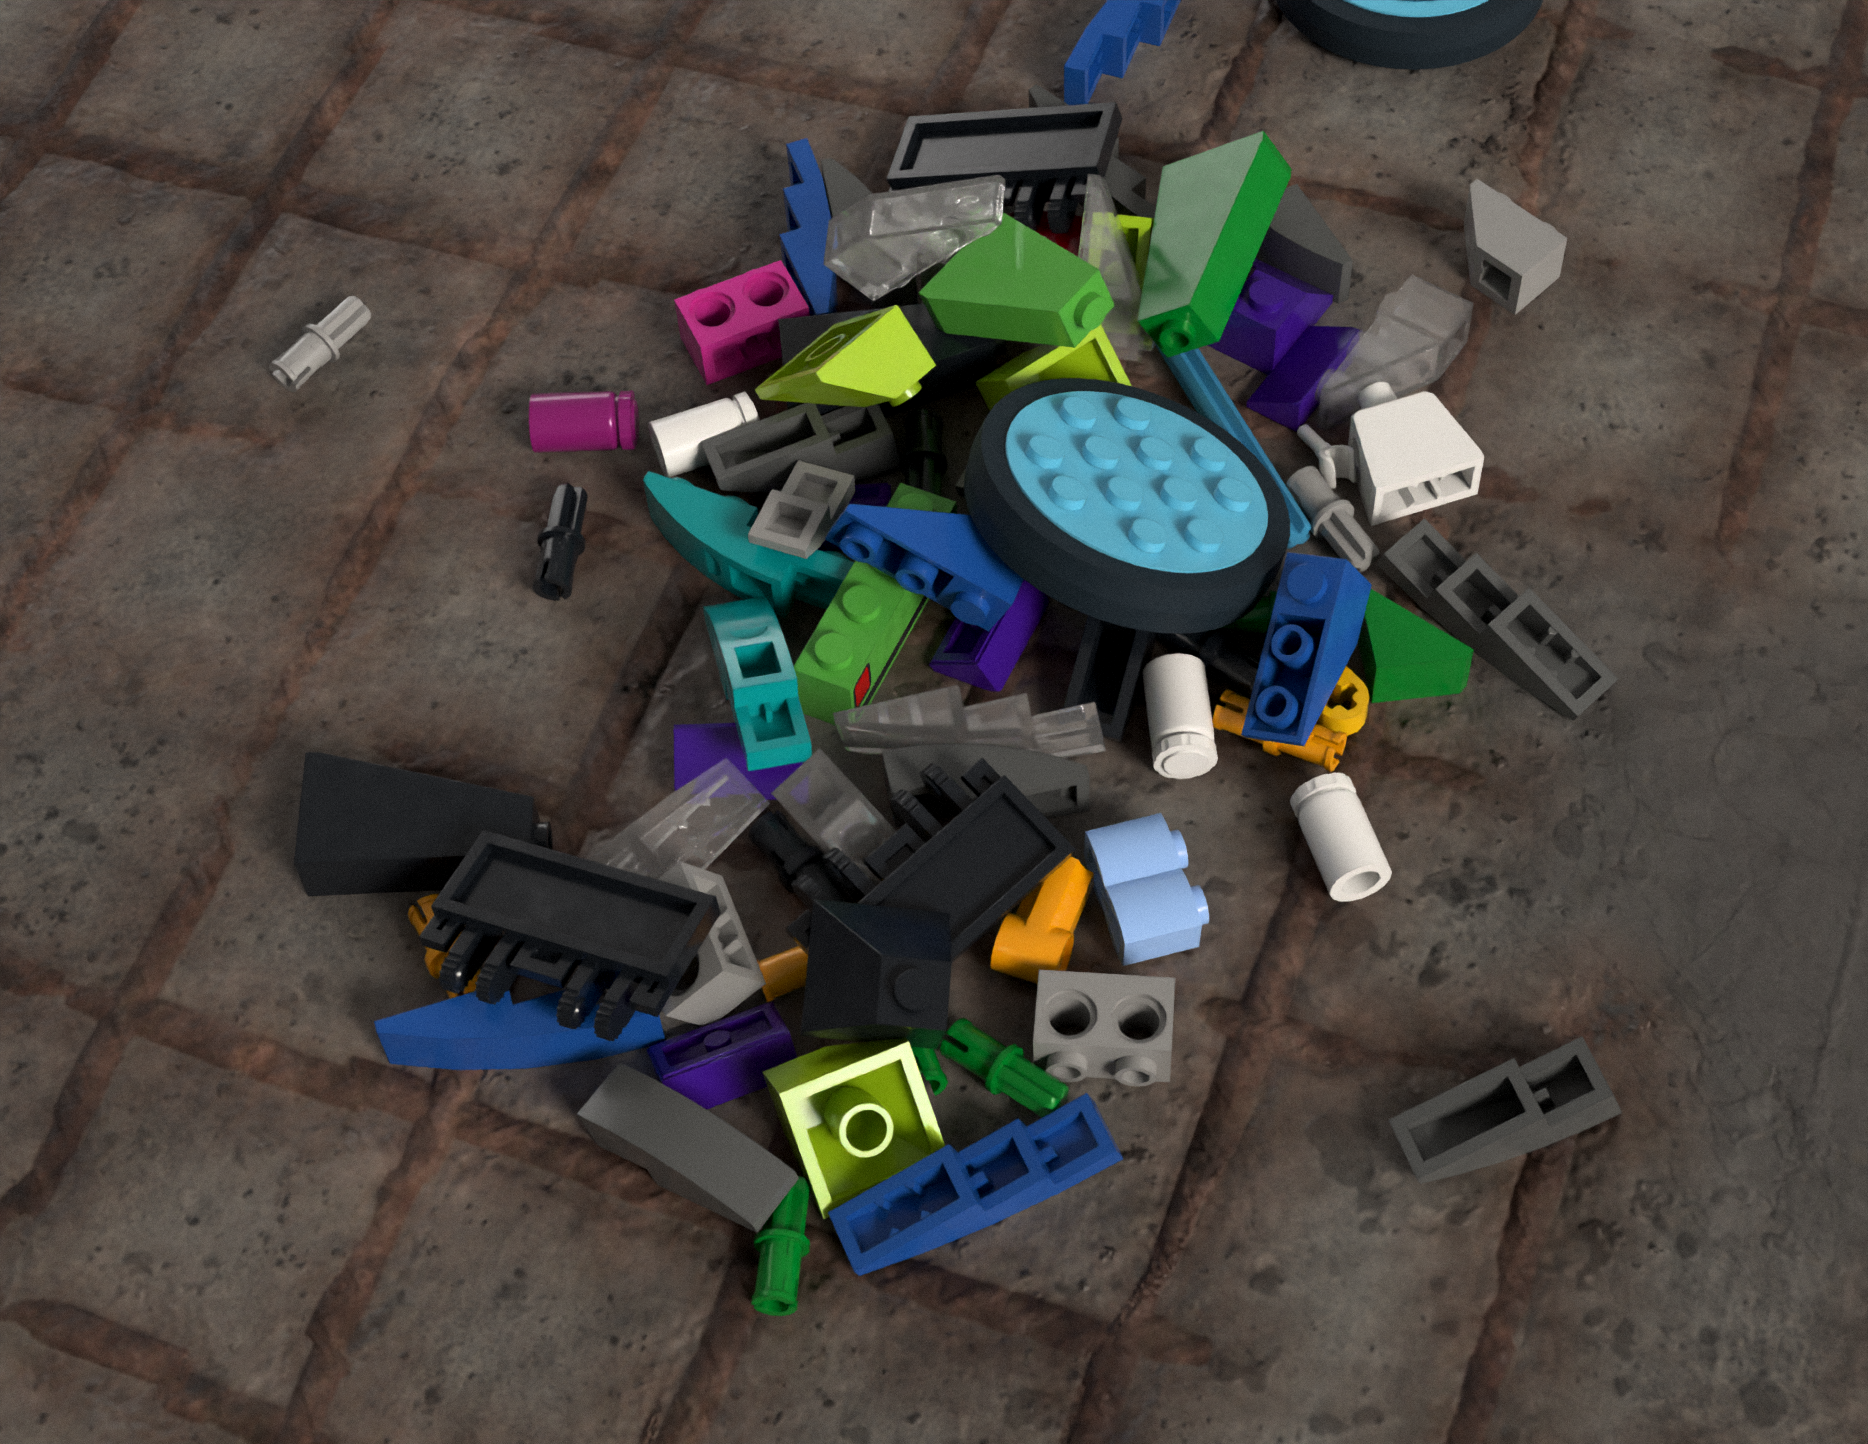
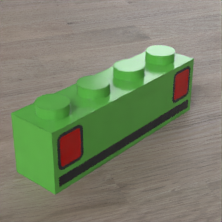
[794,483,957,732]

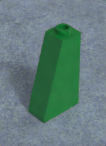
[1137,131,1292,358]

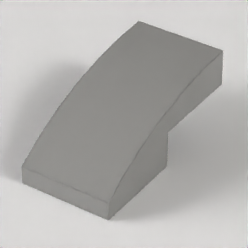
[748,460,856,559]

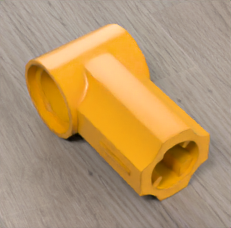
[990,857,1094,985]

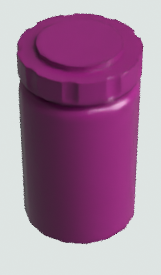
[529,390,639,453]

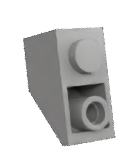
[1464,179,1567,315]

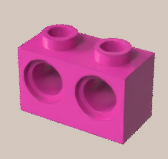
[674,260,810,385]

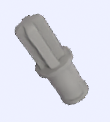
[269,296,371,392]
[1286,466,1379,572]

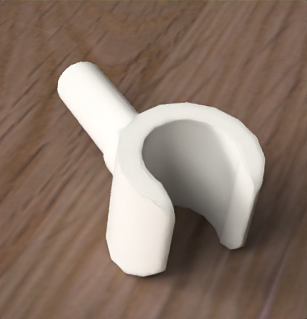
[1297,424,1357,489]

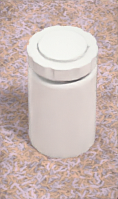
[648,391,760,478]
[1143,653,1218,779]
[1290,773,1392,902]

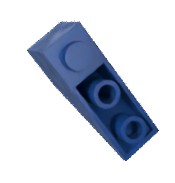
[825,504,1024,632]
[1241,552,1372,746]

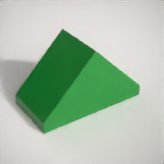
[1358,589,1474,703]

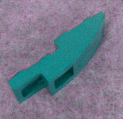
[643,471,854,618]
[703,596,812,772]

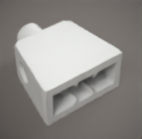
[1348,382,1484,526]

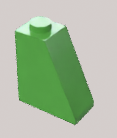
[919,210,1115,348]

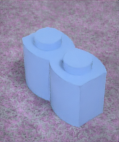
[1084,813,1209,966]

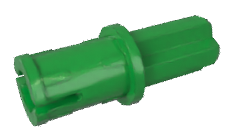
[940,1018,1069,1118]
[751,1176,810,1316]

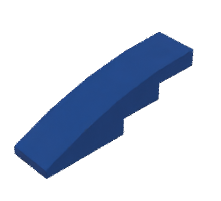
[1064,0,1181,105]
[779,138,838,316]
[374,989,666,1070]
[828,1093,1124,1276]

